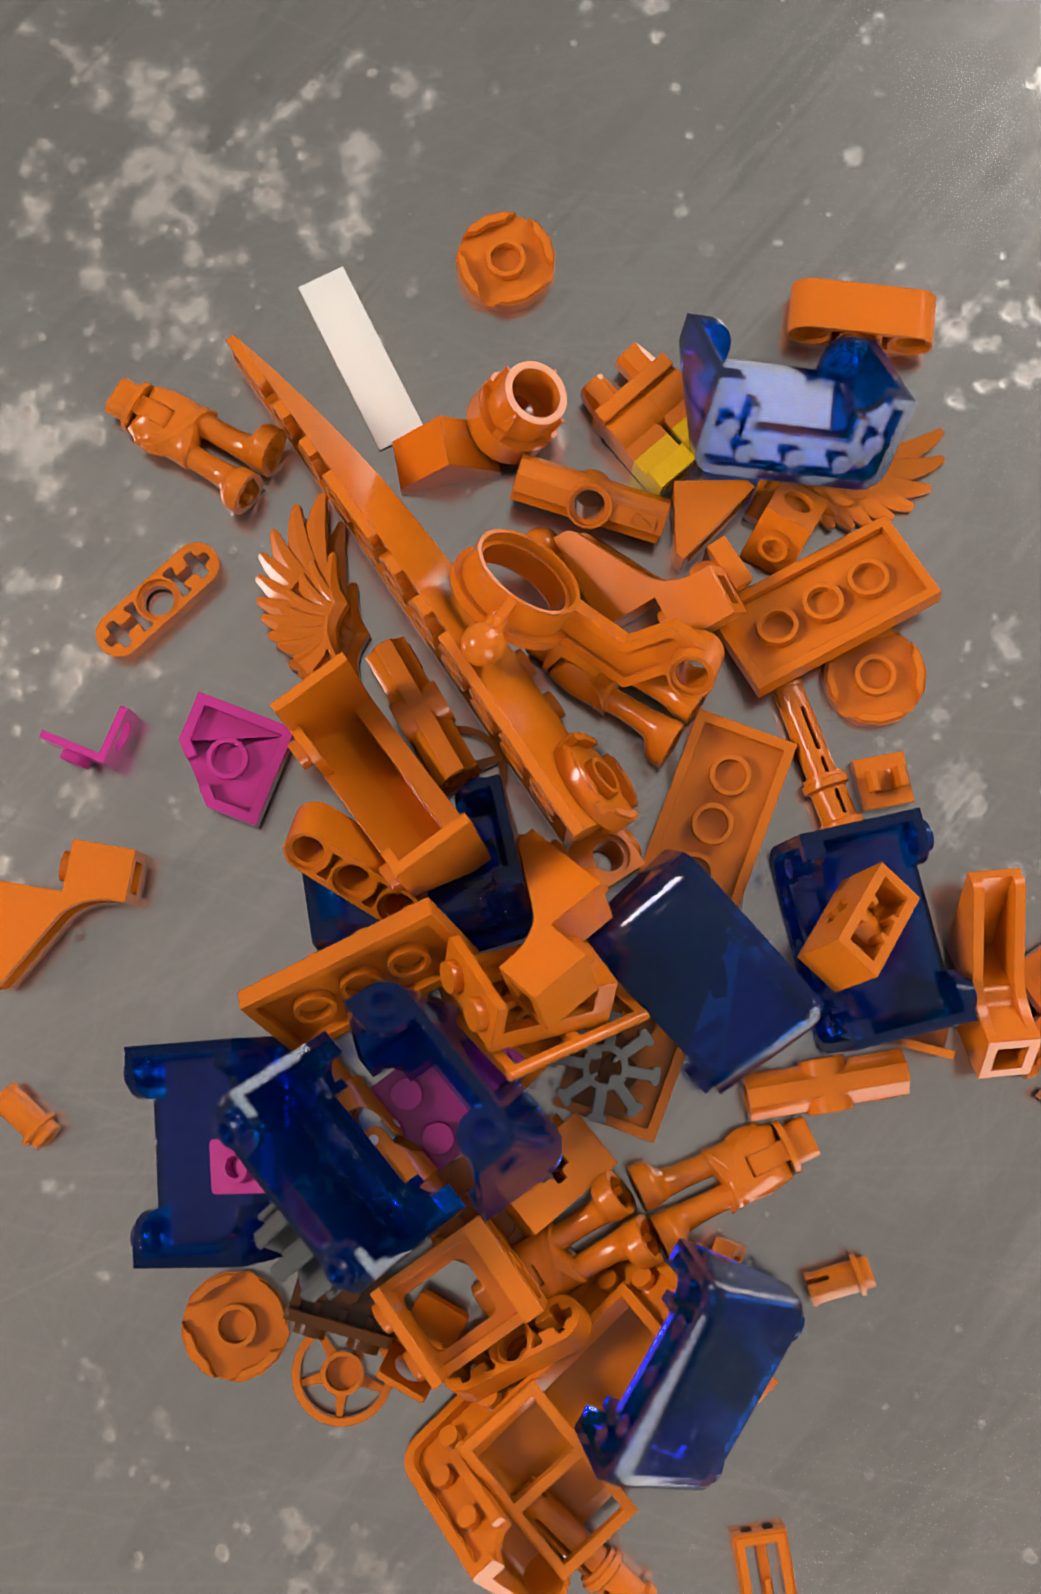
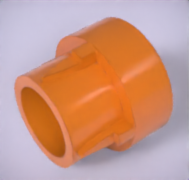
[466,361,567,465]

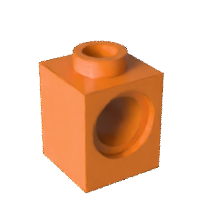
[567,827,646,889]

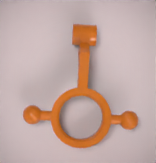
[449,527,725,698]

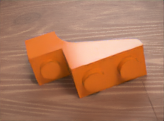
[554,531,747,633]
[499,829,613,1031]
[0,839,147,990]
[946,868,1041,1079]

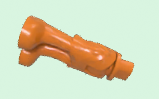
[105,378,287,515]
[526,643,709,769]
[626,1116,820,1263]
[471,1170,663,1319]

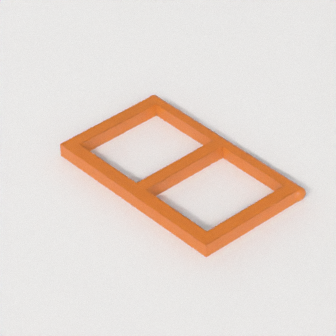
[456,984,650,1082]
[455,1378,639,1581]

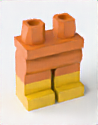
[580,342,735,496]

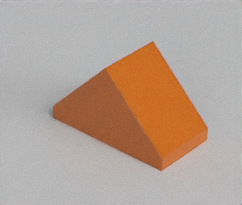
[392,415,501,493]
[670,480,755,572]

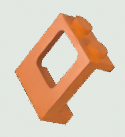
[440,935,618,1053]
[370,1210,549,1390]

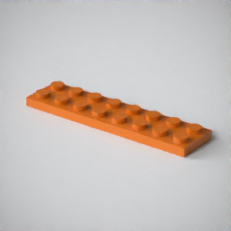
[552,708,798,1143]

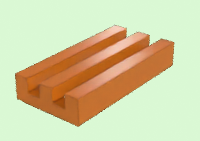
[730,1523,797,1594]

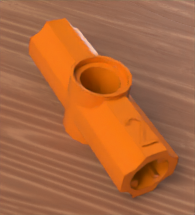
[509,453,671,544]
[366,636,480,791]
[741,1048,911,1121]

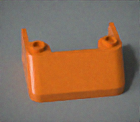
[269,652,492,897]

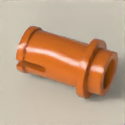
[0,1082,61,1151]
[803,1253,876,1307]

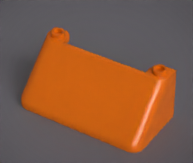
[404,1259,779,1594]

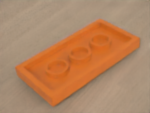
[715,515,942,698]
[237,897,479,1056]

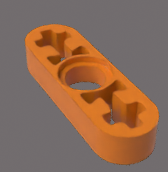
[96,542,223,662]
[444,1295,592,1402]

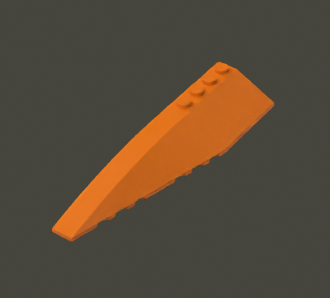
[225,334,603,849]

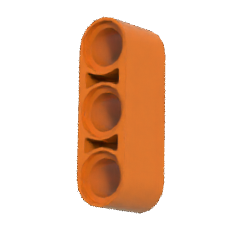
[787,278,937,355]
[283,801,428,921]

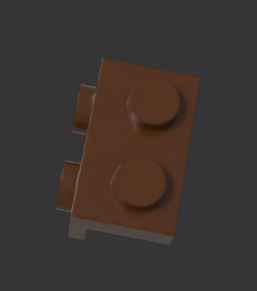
[283,1268,406,1356]

